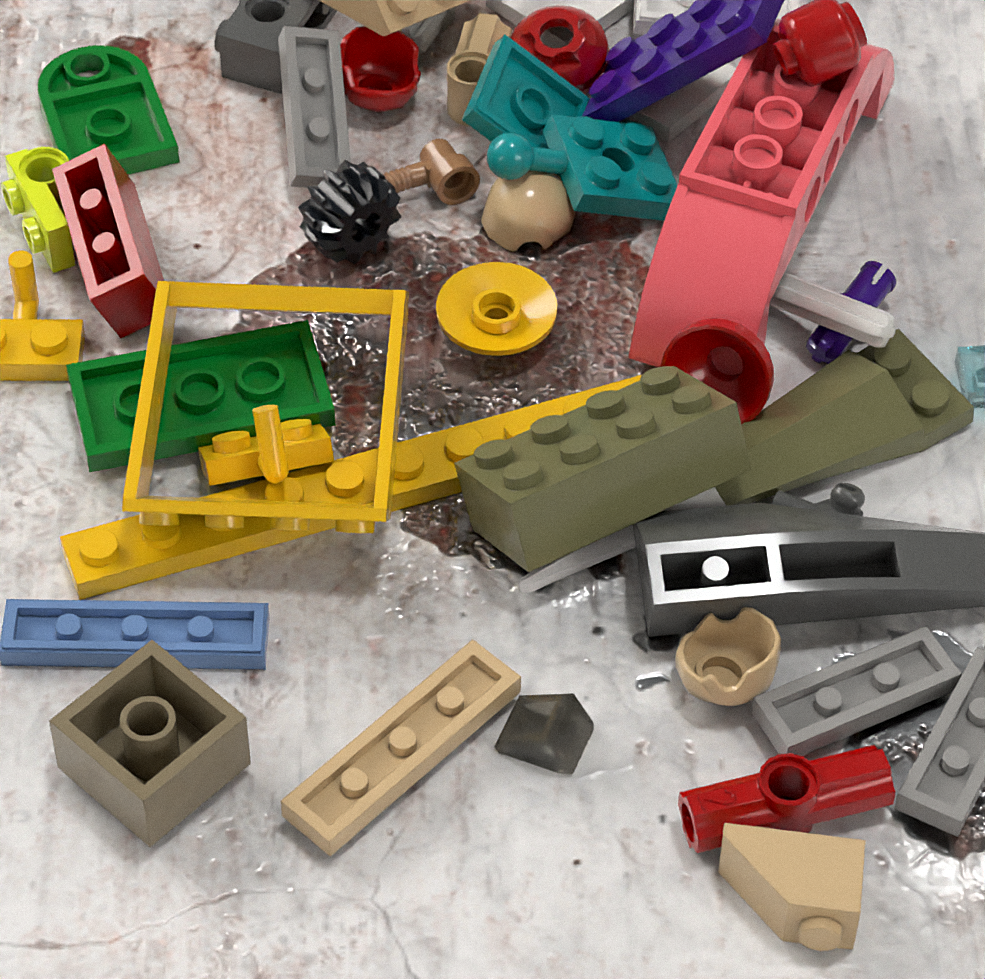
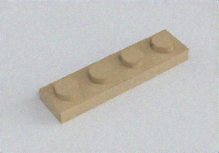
[281,639,521,857]

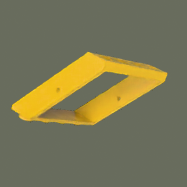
[122,281,409,533]

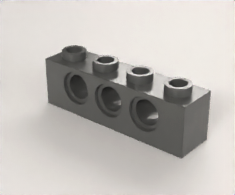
[214,0,337,94]

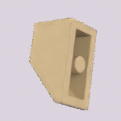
[718,823,866,951]

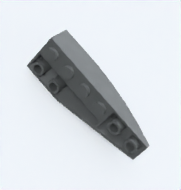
[633,503,985,637]

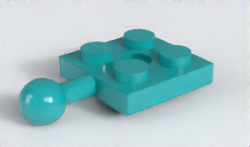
[487,114,678,221]

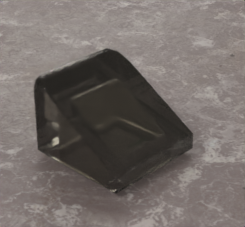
[494,693,594,775]

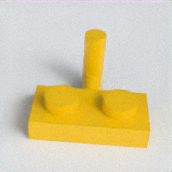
[0,250,85,381]
[198,405,334,486]

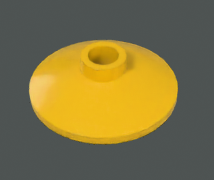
[436,262,557,356]

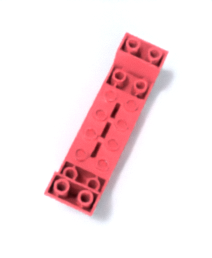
[629,19,894,375]

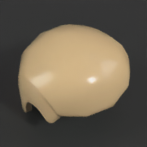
[481,170,576,252]
[675,607,781,706]

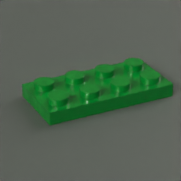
[66,320,336,473]

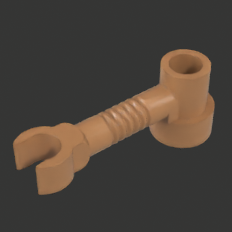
[384,138,480,205]

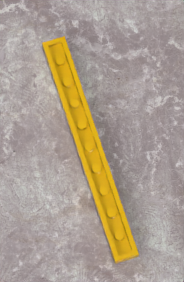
[60,374,643,600]

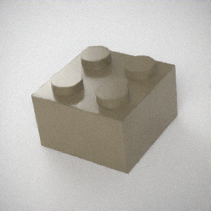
[49,640,251,847]

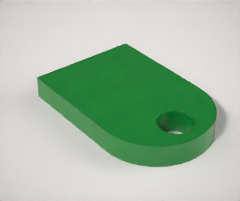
[37,45,180,174]

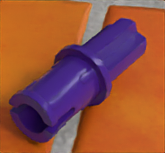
[806,261,897,364]

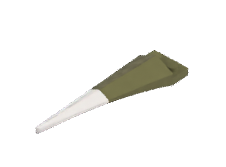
[519,329,974,593]

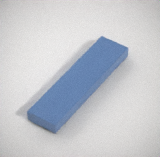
[0,599,270,670]

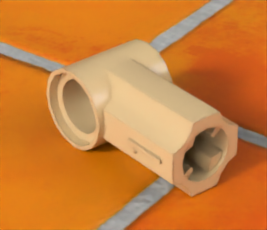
[447,13,512,126]

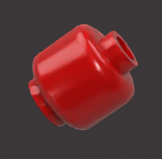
[772,0,867,86]

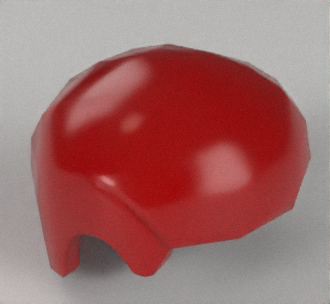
[340,26,421,112]

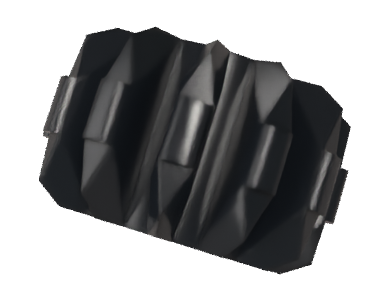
[298,160,402,264]

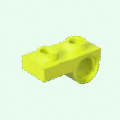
[1,147,75,273]

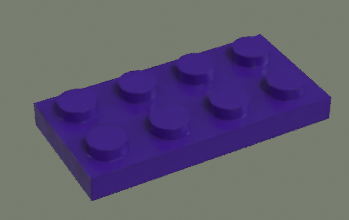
[582,0,784,122]

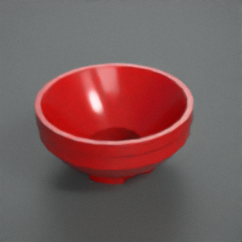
[510,5,609,94]
[660,318,774,425]

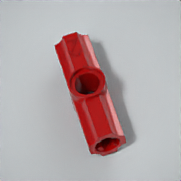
[678,745,895,853]

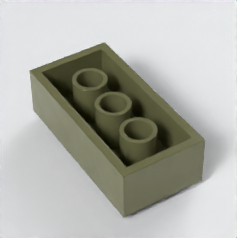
[454,366,752,572]

